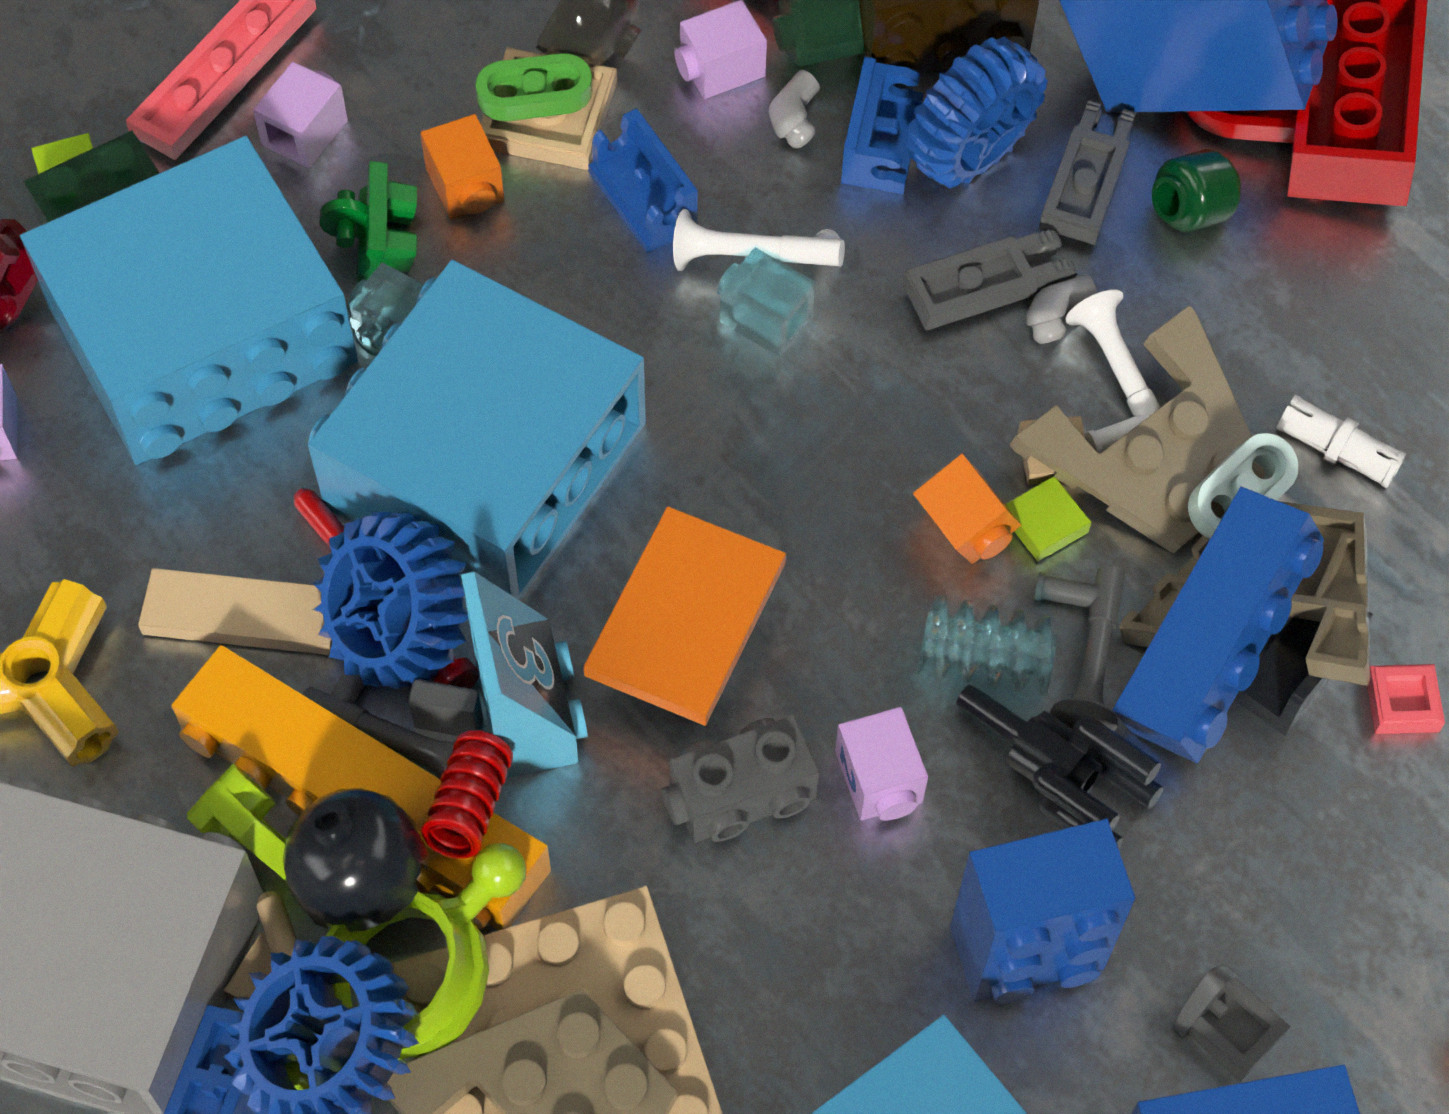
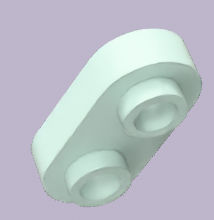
[1188,433,1299,539]

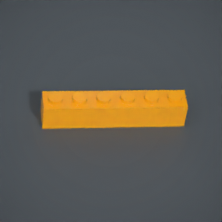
[171,645,551,931]

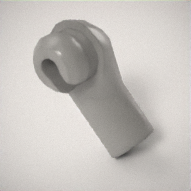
[769,70,820,148]
[1026,274,1097,344]

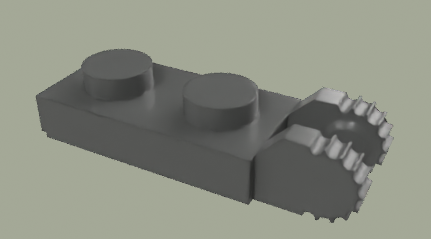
[1039,99,1136,245]
[902,229,1078,331]

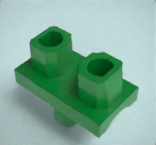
[319,161,417,285]

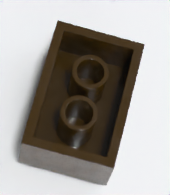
[850,0,1039,75]

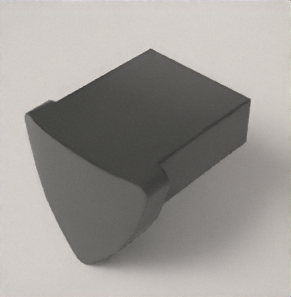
[1173,964,1291,1082]

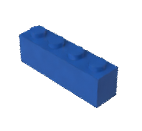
[1112,486,1324,764]

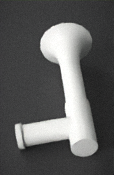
[673,209,845,271]
[1065,289,1160,453]

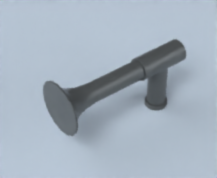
[1034,565,1125,731]
[302,672,455,779]

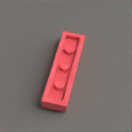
[125,0,317,160]

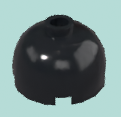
[282,788,430,932]

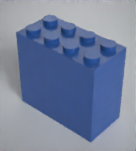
[1059,0,1338,113]

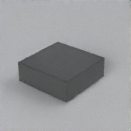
[408,679,484,736]

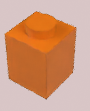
[420,114,505,220]
[913,453,1022,565]

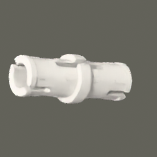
[1276,395,1407,488]

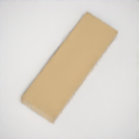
[138,568,333,655]

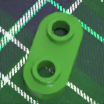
[476,53,593,121]

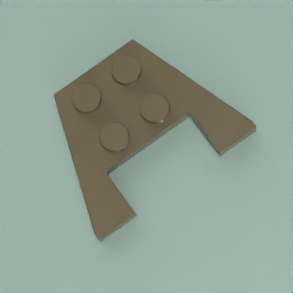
[1009,305,1265,554]
[1119,501,1371,686]
[387,989,677,1114]

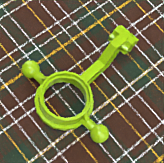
[186,764,526,1090]

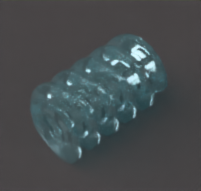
[917,595,1057,697]

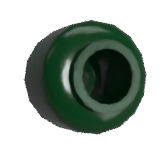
[1152,149,1241,233]

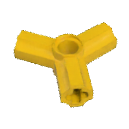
[0,579,119,767]

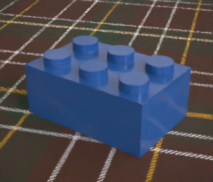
[950,818,1136,1004]

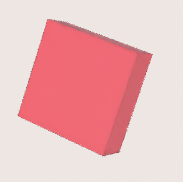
[1367,664,1445,734]

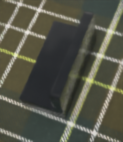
[1234,611,1373,736]

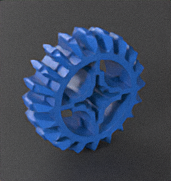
[905,37,1048,189]
[312,511,468,689]
[224,936,419,1114]

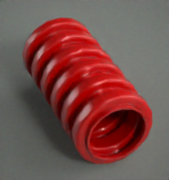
[421,730,513,859]

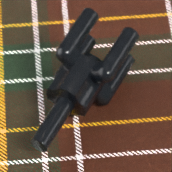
[956,684,1164,849]

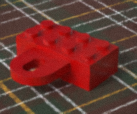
[1186,0,1428,207]

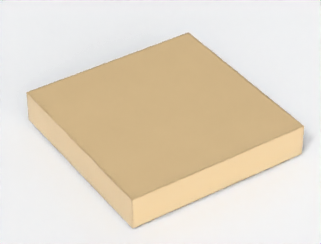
[480,47,618,170]

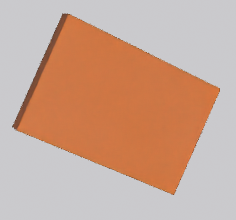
[584,506,786,726]

